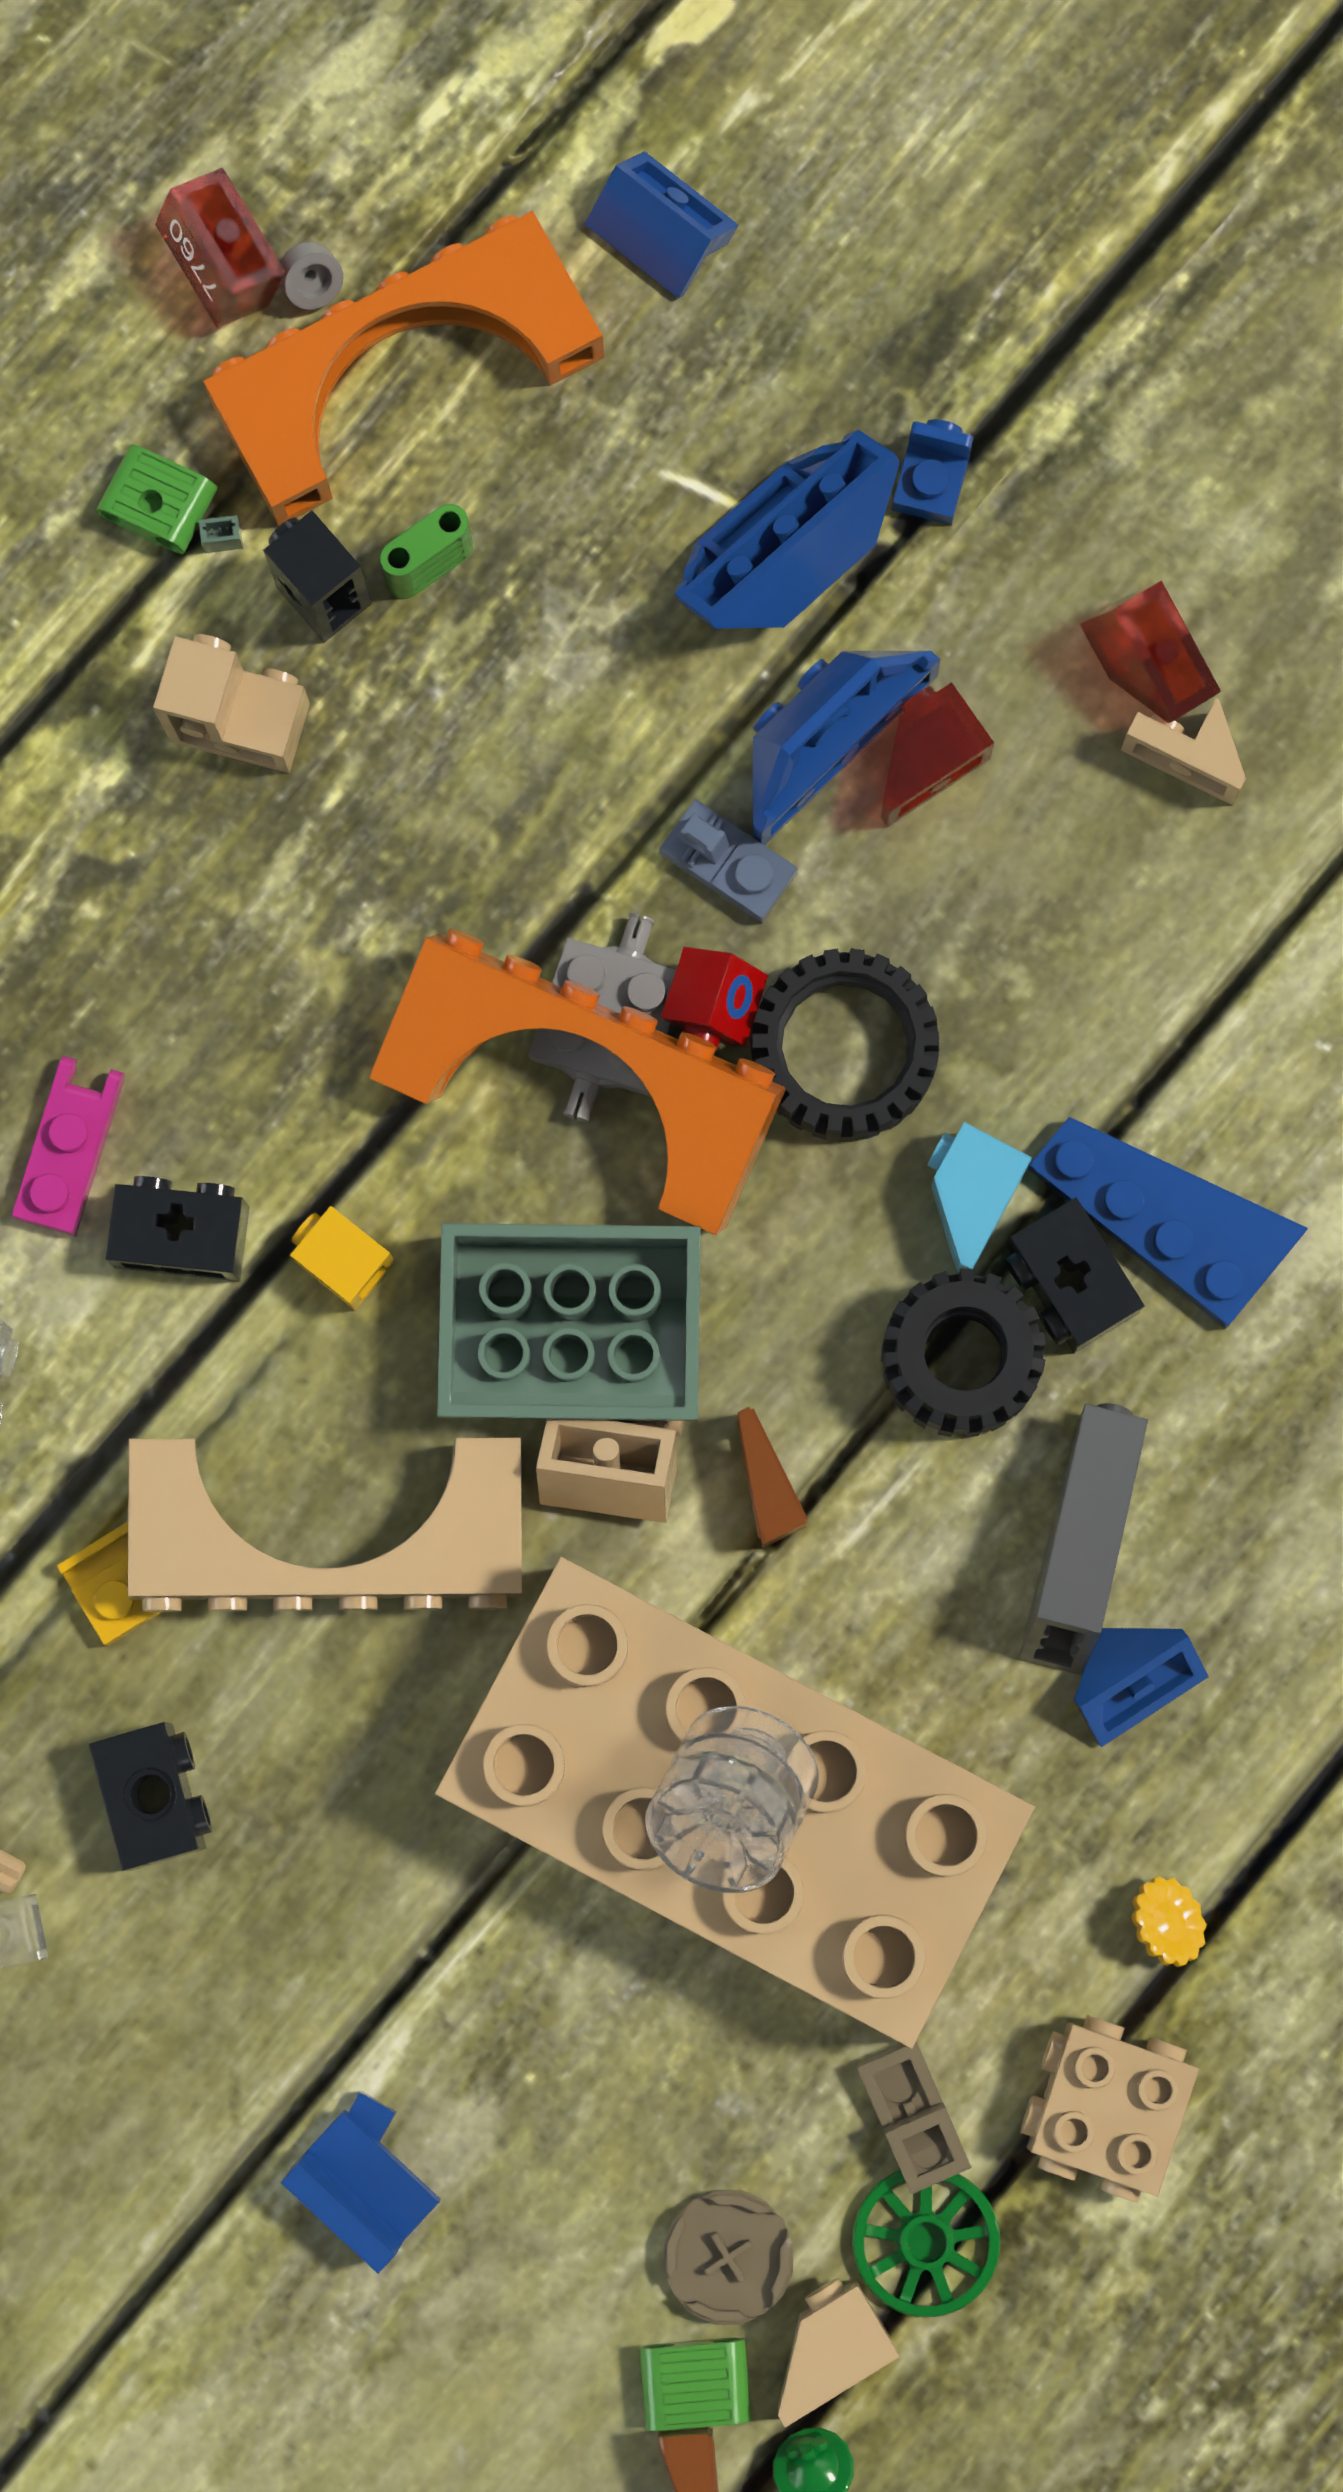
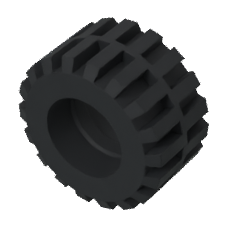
[881,1269,1046,1438]

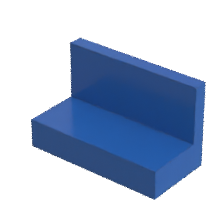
[584,151,739,298]
[280,2109,441,2274]

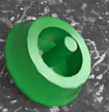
[773,2427,854,2492]

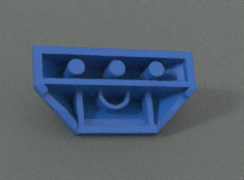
[674,429,900,629]
[753,651,941,845]

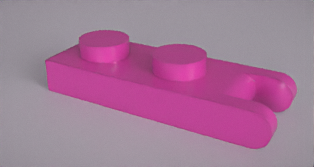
[11,1056,125,1237]

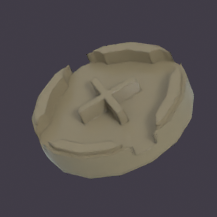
[663,2190,793,2325]

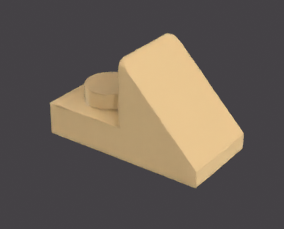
[1121,698,1246,806]

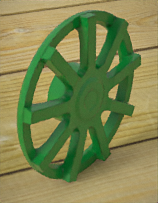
[852,2170,1000,2318]

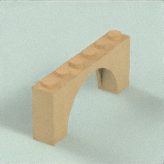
[128,1438,522,1612]

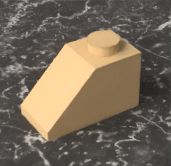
[777,2278,899,2427]

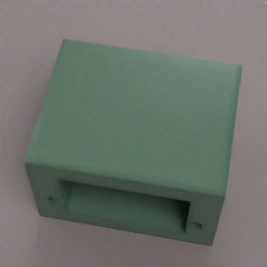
[199,515,244,553]

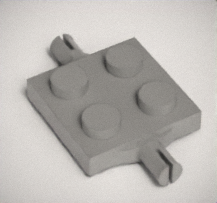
[528,913,676,1123]

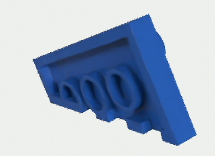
[1028,1117,1308,1329]

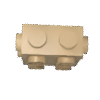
[1020,2015,1199,2203]

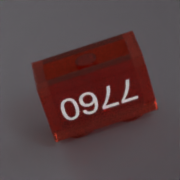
[155,167,286,328]

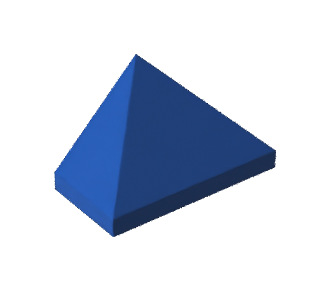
[1074,1628,1209,1747]

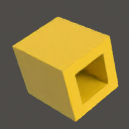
[290,1206,395,1311]

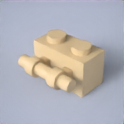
[536,1419,684,1523]

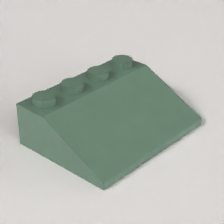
[437,1223,701,1421]

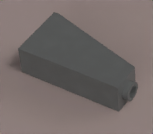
[1019,1403,1148,1675]

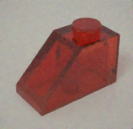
[1079,580,1221,723]
[880,682,994,828]

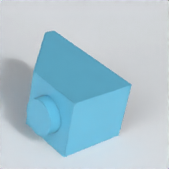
[927,1122,1032,1273]

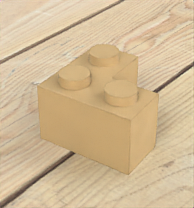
[153,634,310,773]

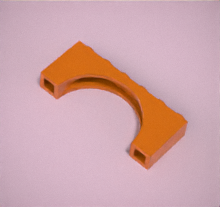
[203,210,605,527]
[369,929,786,1235]

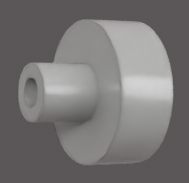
[277,242,343,310]

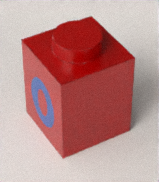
[661,947,768,1051]

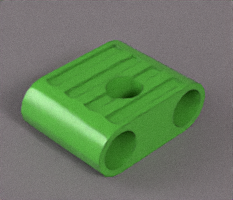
[96,444,218,554]
[380,504,473,599]
[639,2338,752,2431]

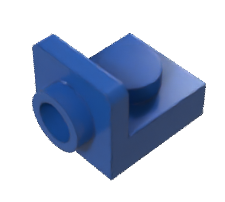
[892,419,973,526]

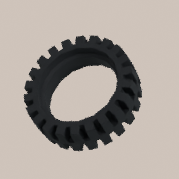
[751,948,939,1141]

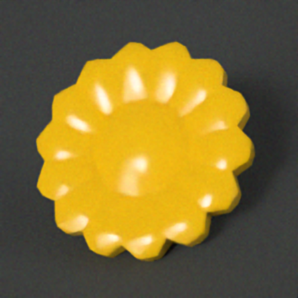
[1131,1876,1207,1967]

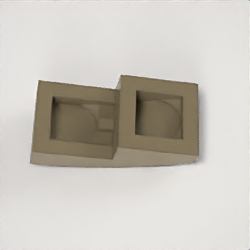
[855,2041,972,2195]

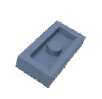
[659,799,798,924]

